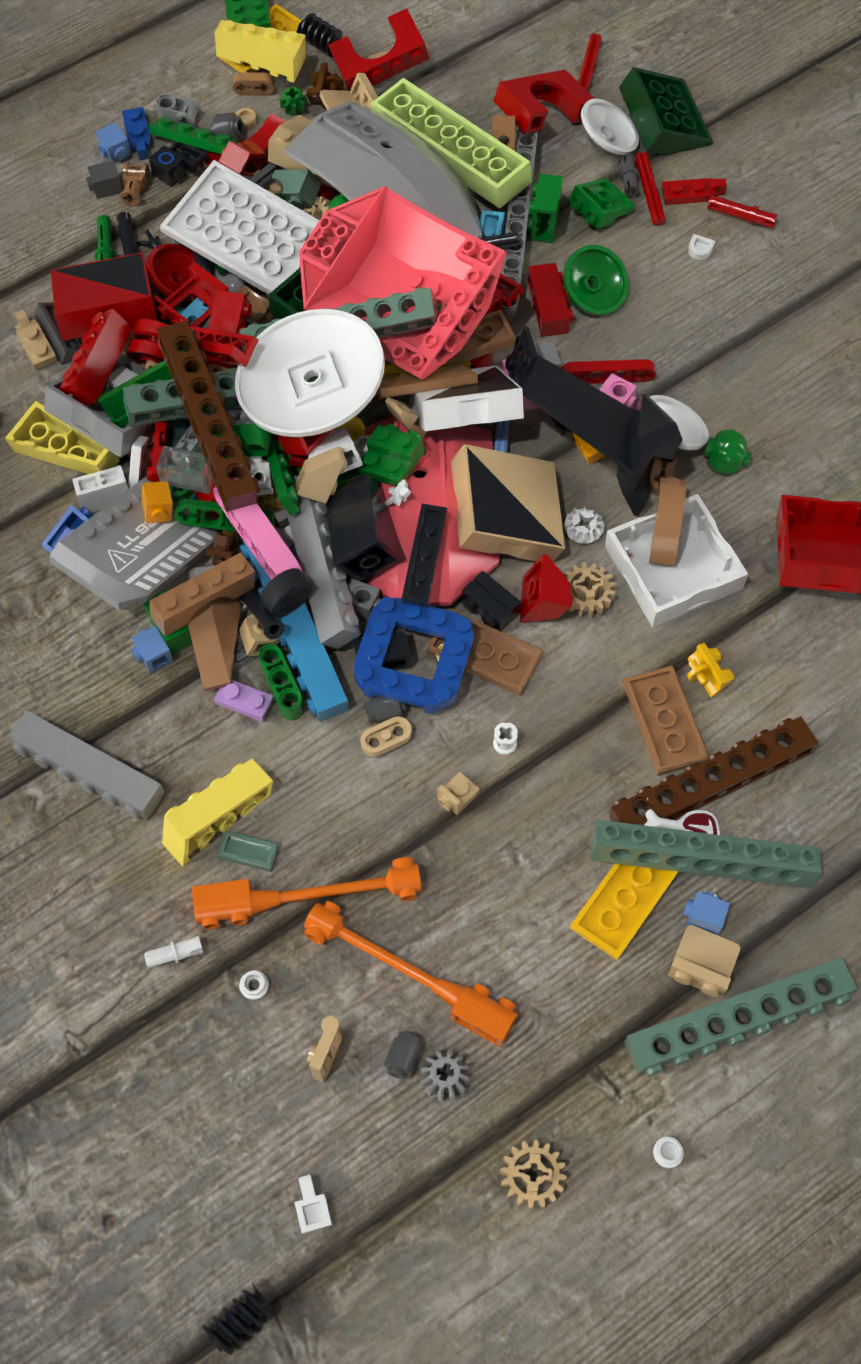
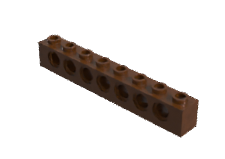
[158,321,260,512]
[609,716,819,825]

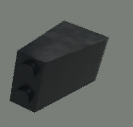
[326,473,405,582]

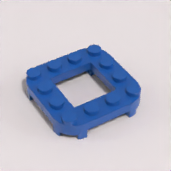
[354,597,473,714]

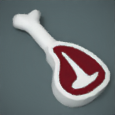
[644,809,720,835]

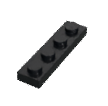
[401,503,447,607]

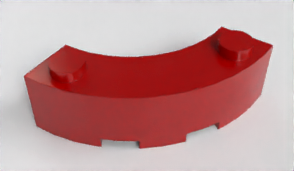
[219,113,286,176]

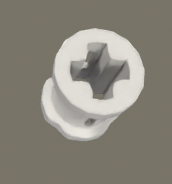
[493,723,518,755]

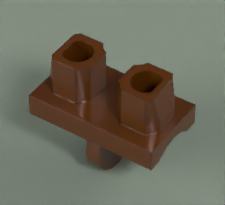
[306,62,344,109]
[206,530,242,566]

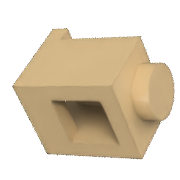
[239,614,279,656]

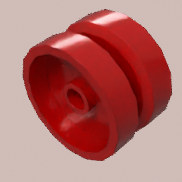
[126,319,168,365]

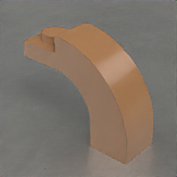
[649,477,686,566]

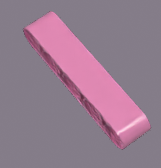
[213,477,302,580]

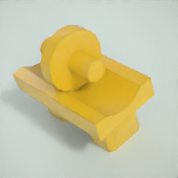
[687,643,734,697]

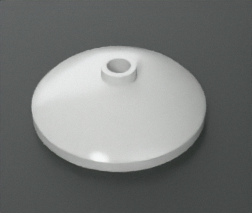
[581,99,639,155]
[650,395,709,451]

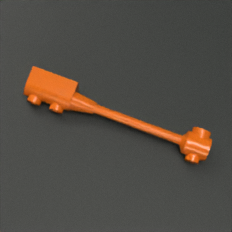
[192,857,422,930]
[303,901,518,1048]

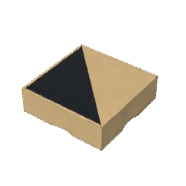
[451,444,565,561]

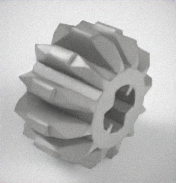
[420,1049,470,1101]

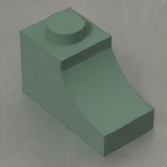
[272,169,322,208]

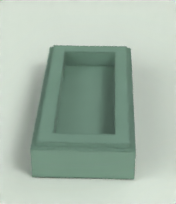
[217,830,279,872]

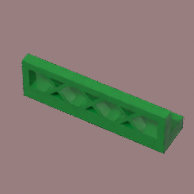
[98,351,195,427]

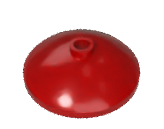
[146,243,197,303]

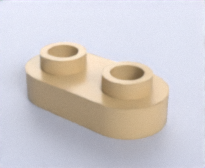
[360,717,412,757]

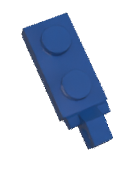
[122,107,152,160]

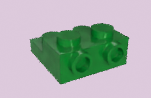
[569,178,636,229]
[355,424,425,487]

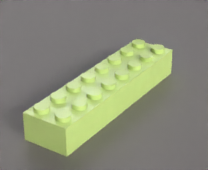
[371,78,532,208]

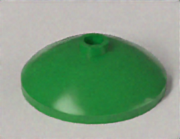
[563,245,629,316]

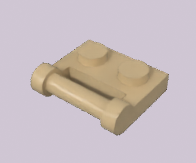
[307,1016,342,1083]

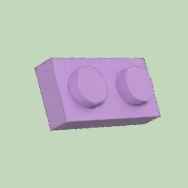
[214,680,274,722]

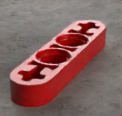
[561,359,656,384]

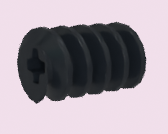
[297,13,343,58]
[202,1283,274,1355]

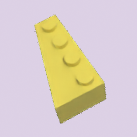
[215,20,306,83]
[5,401,120,474]
[162,759,273,867]

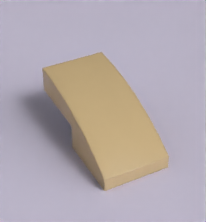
[385,397,427,438]

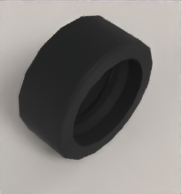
[260,568,313,617]

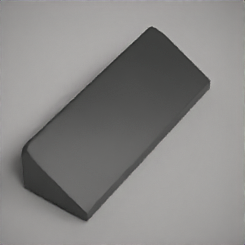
[34,303,82,365]

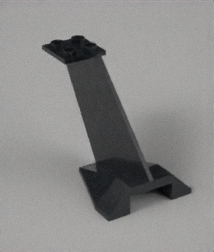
[505,326,683,516]

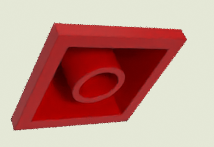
[520,554,573,623]

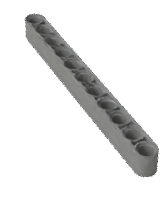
[499,127,538,323]

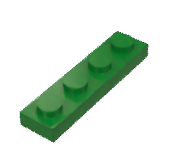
[149,117,238,154]
[267,435,300,516]

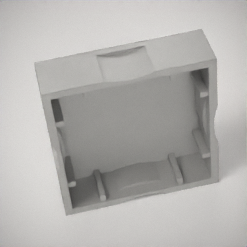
[44,354,181,458]

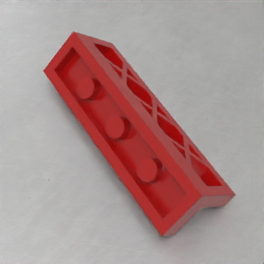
[190,326,259,367]

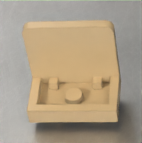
[319,73,378,110]
[667,925,740,998]

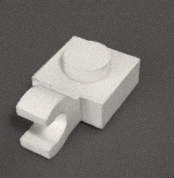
[294,1175,332,1234]

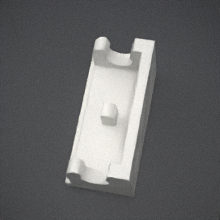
[72,465,128,512]

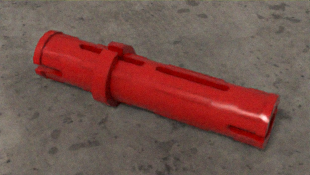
[707,194,778,229]

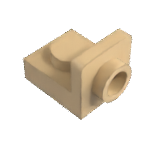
[437,772,480,815]

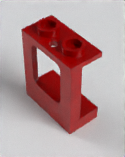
[153,262,229,328]

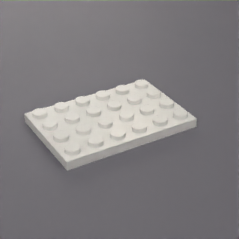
[160,160,320,294]

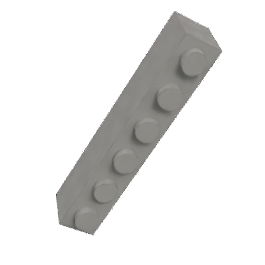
[286,497,361,649]
[7,710,165,821]

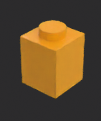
[141,481,173,523]

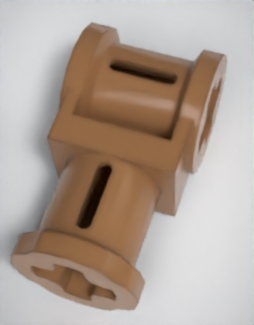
[120,162,150,206]

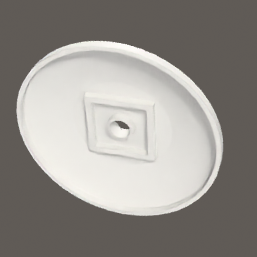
[235,309,385,437]

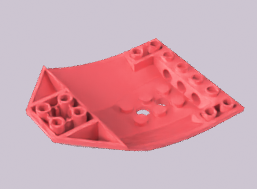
[299,186,507,380]
[364,416,500,606]

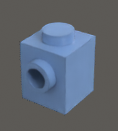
[95,122,131,163]
[131,626,174,674]
[683,891,730,935]

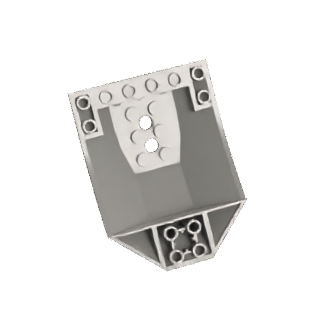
[284,101,482,239]

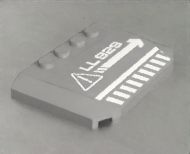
[49,476,220,610]

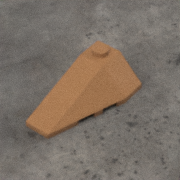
[188,597,241,691]

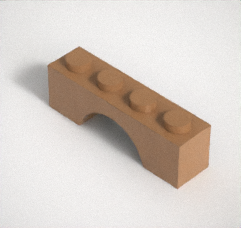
[150,553,255,636]

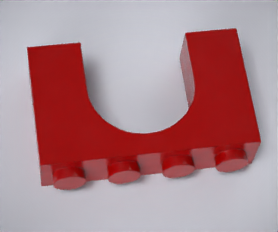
[328,8,430,91]
[493,69,595,134]

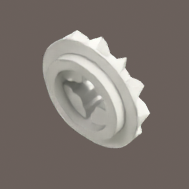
[564,506,605,544]

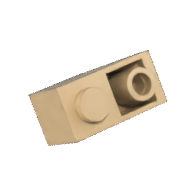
[296,447,347,504]

